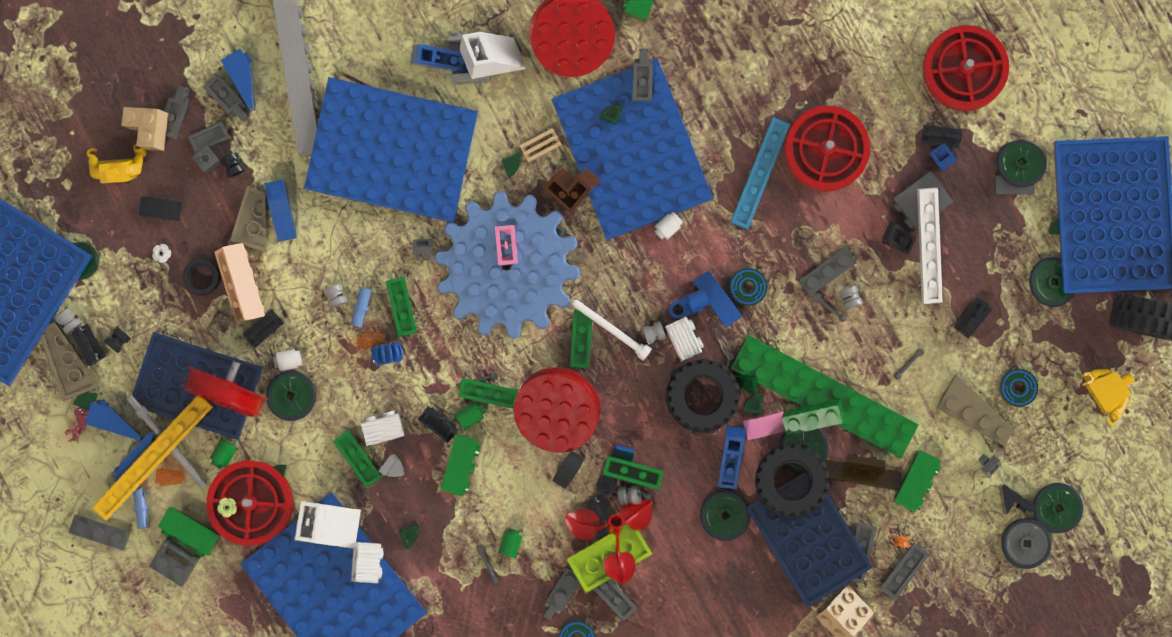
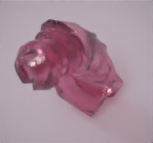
[64,408,88,442]

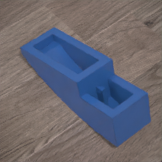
[693,271,742,328]

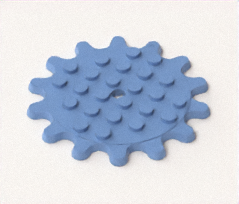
[434,191,581,339]

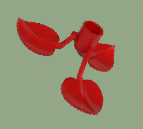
[565,500,653,584]

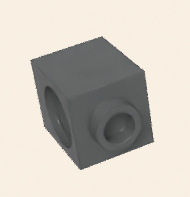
[192,146,222,175]

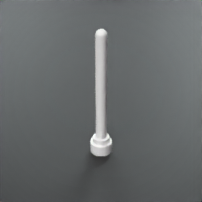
[572,300,652,361]

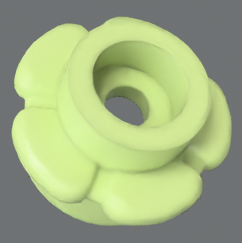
[218,498,237,517]

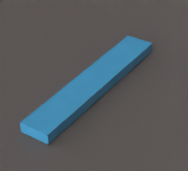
[730,117,790,230]

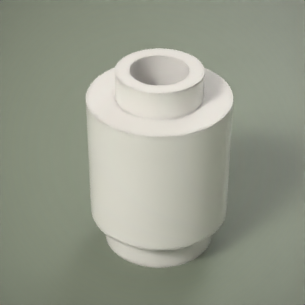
[654,212,683,240]
[273,349,302,371]

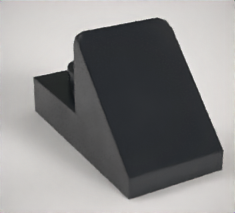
[882,222,916,255]
[999,484,1036,514]

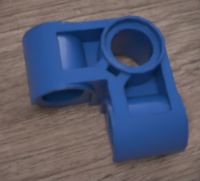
[668,289,709,320]

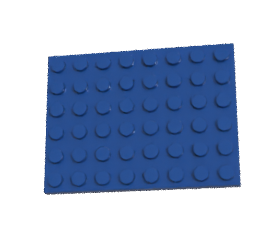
[551,58,713,241]
[304,77,478,223]
[1053,136,1172,294]
[0,199,93,386]
[240,492,427,637]

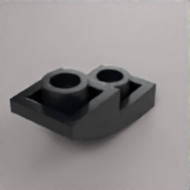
[139,196,182,221]

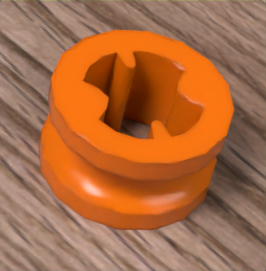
[892,536,910,547]

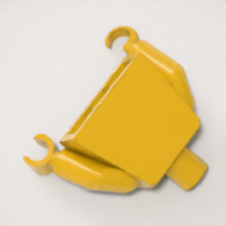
[87,145,147,183]
[1079,369,1135,426]

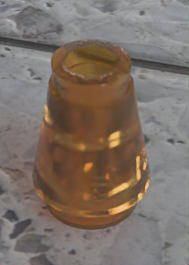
[357,331,385,350]
[155,467,183,486]

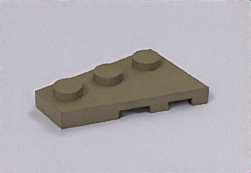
[230,186,267,253]

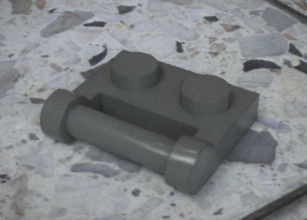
[149,537,200,587]

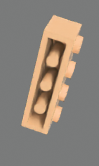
[214,243,265,325]

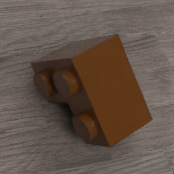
[543,168,601,214]

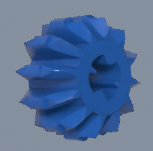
[371,342,403,365]

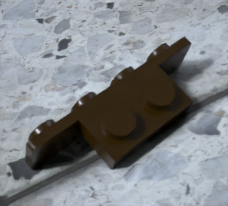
[825,454,902,491]

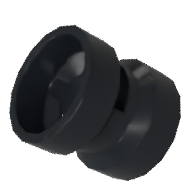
[221,153,245,178]
[104,326,131,353]
[596,476,616,495]

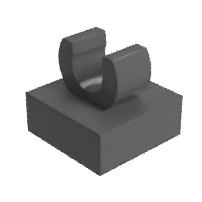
[412,239,433,261]
[978,454,1002,479]

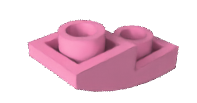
[743,411,785,440]

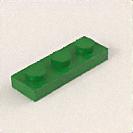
[386,277,417,337]
[570,310,592,369]
[458,378,519,409]
[333,430,382,488]

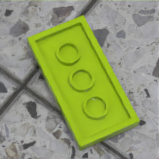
[566,524,652,594]

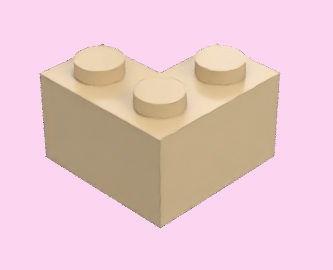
[121,107,168,151]

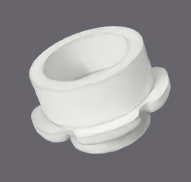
[152,244,171,263]

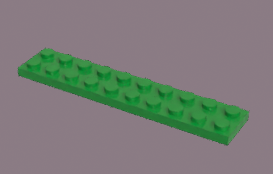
[731,335,919,459]

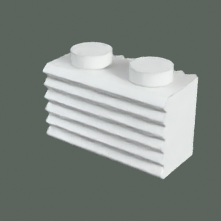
[665,317,704,362]
[361,411,405,446]
[351,542,383,583]

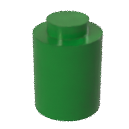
[455,402,486,430]
[210,438,238,469]
[498,528,522,558]

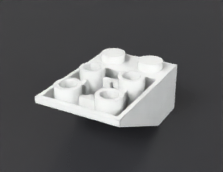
[460,32,526,79]
[295,501,361,548]

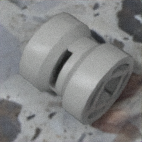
[323,284,347,308]
[839,285,863,310]
[55,308,82,335]
[642,321,666,345]
[618,485,641,506]

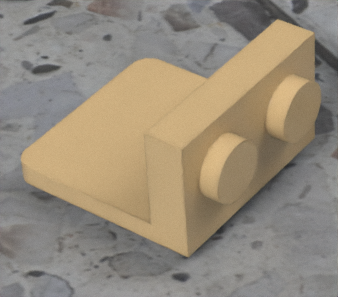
[816,586,873,637]

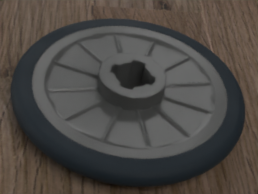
[1001,518,1052,569]

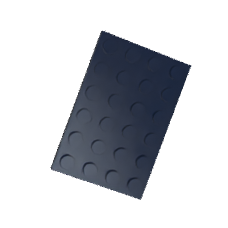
[129,332,263,440]
[746,471,873,607]

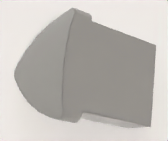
[379,454,404,477]

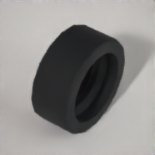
[182,258,220,296]
[553,451,584,489]

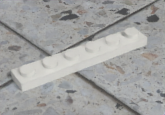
[917,187,943,304]

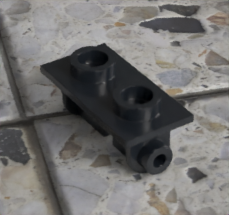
[921,125,962,149]
[954,297,992,339]
[243,309,284,348]
[71,323,107,366]
[418,406,458,443]
[585,495,611,537]

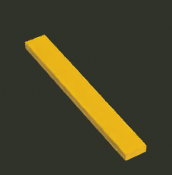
[92,396,213,521]

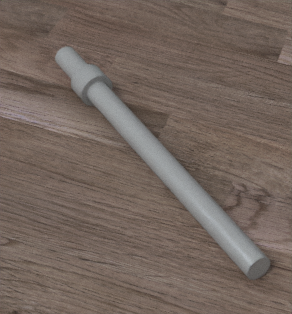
[126,395,207,488]

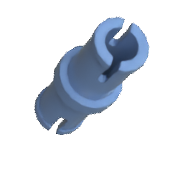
[350,287,372,327]
[133,489,150,529]

